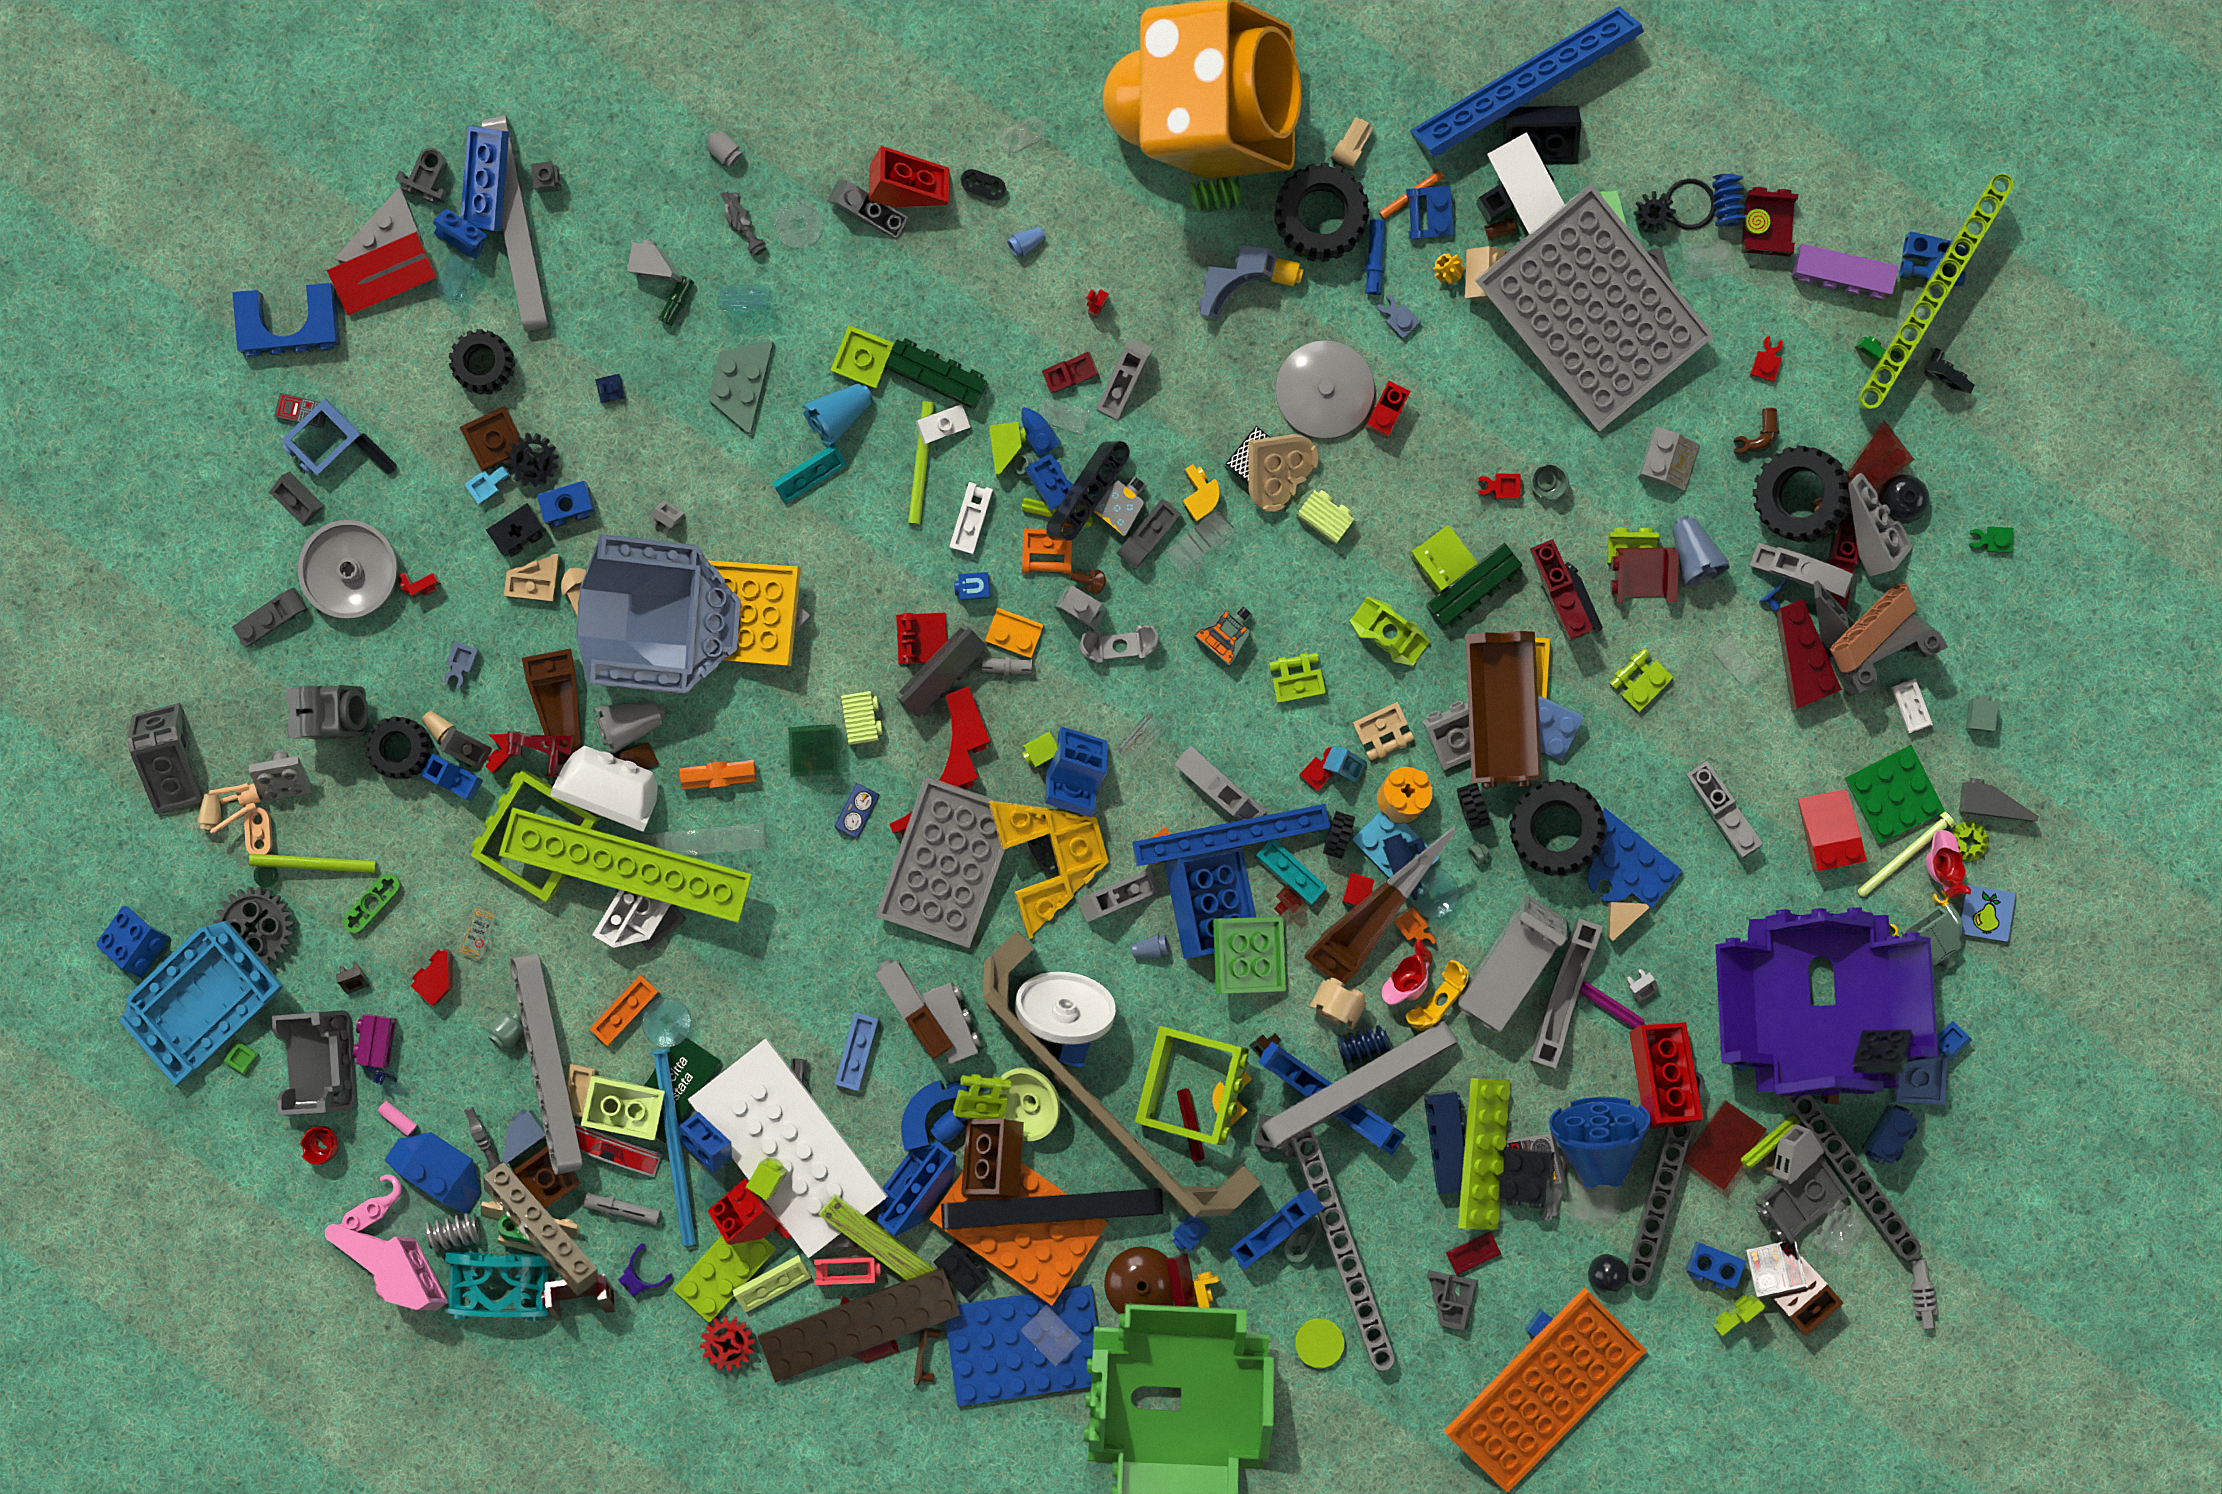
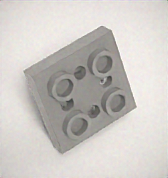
[249,750,312,801]

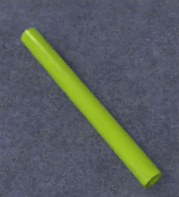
[908,401,934,525]
[249,854,376,873]

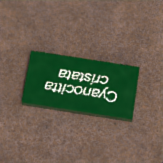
[644,1033,721,1143]

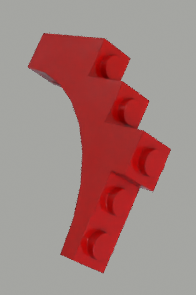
[889,686,991,836]

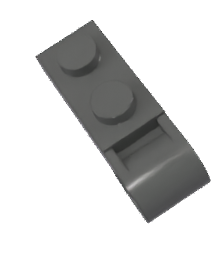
[1116,498,1181,570]
[232,588,308,648]

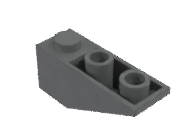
[827,180,908,239]

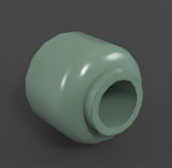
[488,1012,524,1049]

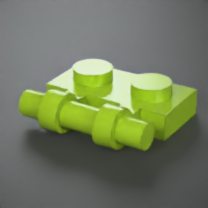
[1609,648,1674,713]
[1269,652,1326,703]
[953,1074,1011,1119]

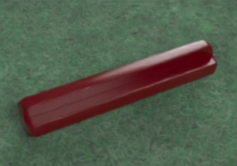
[1177,1088,1205,1162]

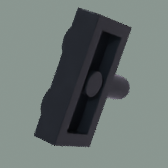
[1925,348,1975,394]

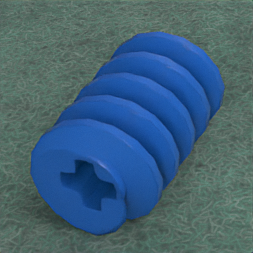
[1712,174,1746,227]

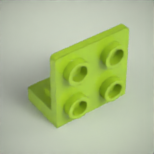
[1409,525,1477,593]

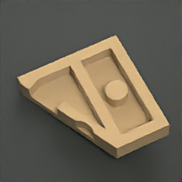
[504,554,560,602]

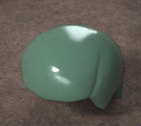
[1530,462,1569,500]

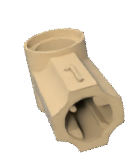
[1330,117,1374,170]

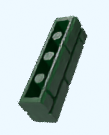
[885,338,987,410]
[1426,542,1523,628]

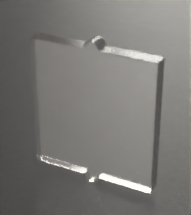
[385,1188,428,1237]

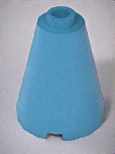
[802,384,872,446]

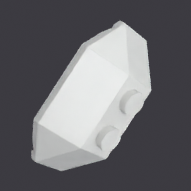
[592,890,671,948]

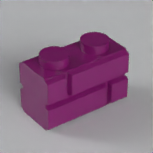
[352,1014,396,1068]

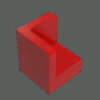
[1342,873,1374,906]

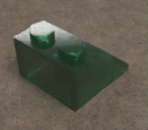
[788,724,840,777]

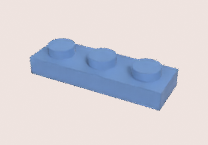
[835,1012,879,1091]

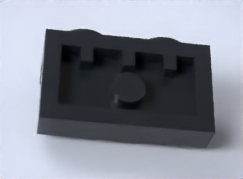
[933,1241,989,1299]

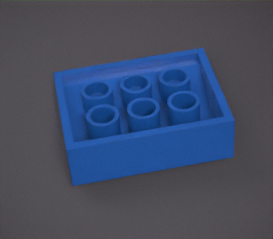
[1164,846,1256,959]

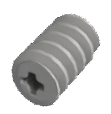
[425,1213,481,1252]

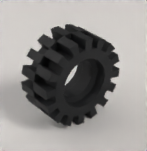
[1457,783,1490,831]
[1323,811,1355,859]

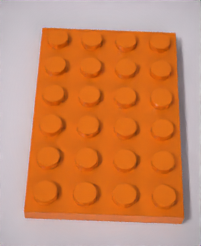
[929,1162,1108,1306]

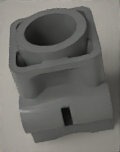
[286,685,368,740]

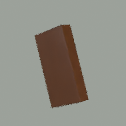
[905,1004,954,1060]

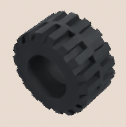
[449,329,515,395]
[365,716,432,779]

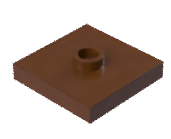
[460,406,521,472]

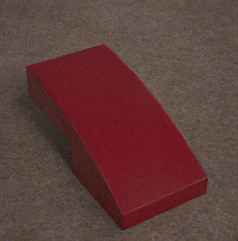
[1042,352,1099,394]

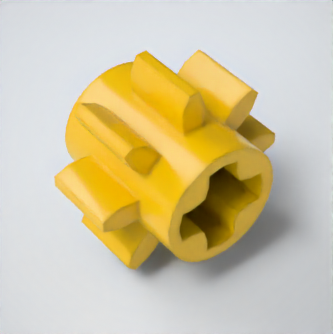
[1433,253,1465,284]

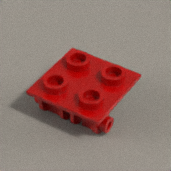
[896,612,947,664]

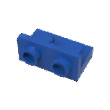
[433,208,487,260]
[1024,453,1073,511]

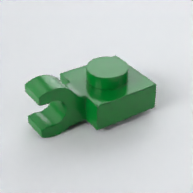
[1854,336,1901,362]

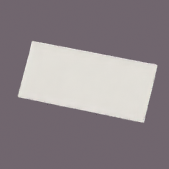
[1487,132,1565,234]

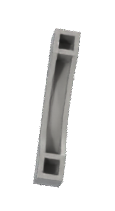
[1529,918,1603,1069]

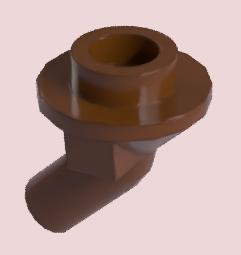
[1071,570,1106,594]

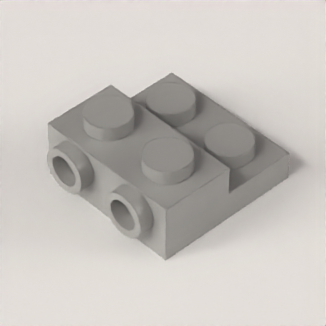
[1422,701,1471,770]

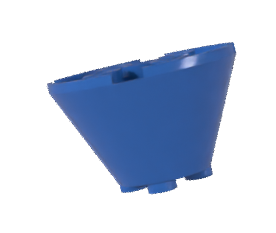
[1549,1096,1650,1188]

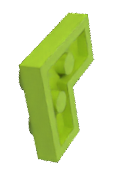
[1713,1295,1765,1336]

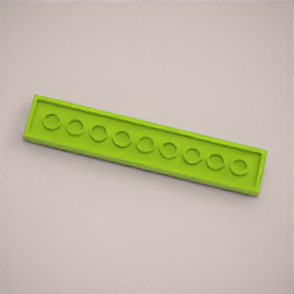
[499,807,753,923]

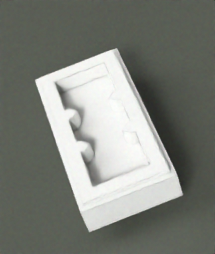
[915,404,970,444]
[1891,678,1933,733]

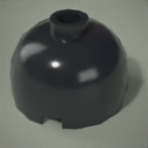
[1879,475,1930,524]

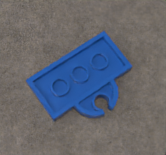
[1574,808,1682,909]

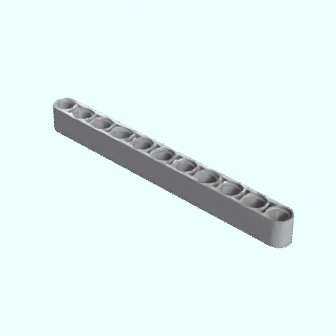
[1291,1129,1394,1371]

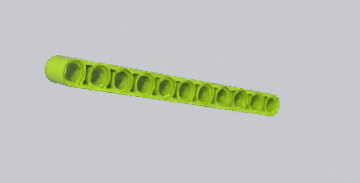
[1857,173,2013,411]

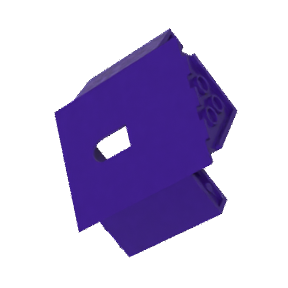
[1715,907,1938,1096]

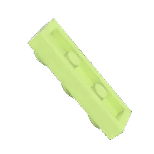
[733,1255,811,1313]

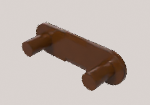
[914,1327,941,1386]

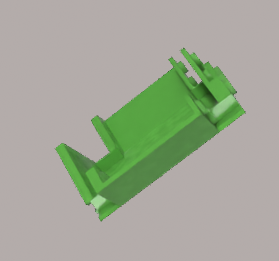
[1084,1304,1274,1494]

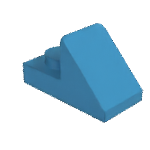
[1323,746,1367,784]

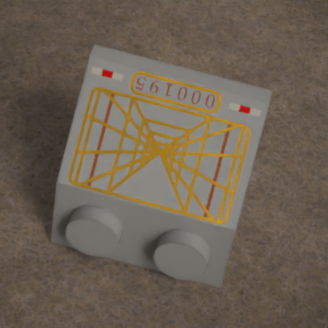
[1638,427,1699,492]

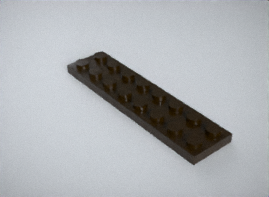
[757,1267,961,1383]

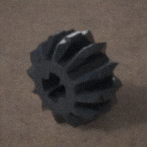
[1634,191,1676,234]

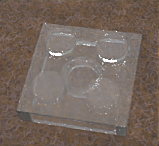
[1568,1174,1620,1225]

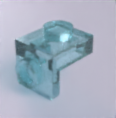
[694,1163,729,1200]

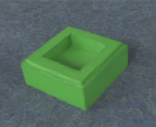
[223,1040,259,1075]

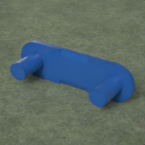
[1759,579,1790,611]

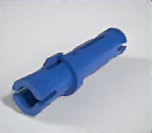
[1365,219,1386,295]

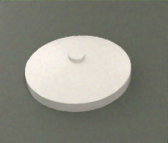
[1015,972,1116,1044]

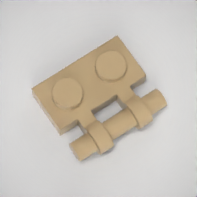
[1352,702,1415,761]

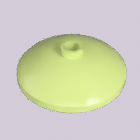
[1000,1067,1060,1141]

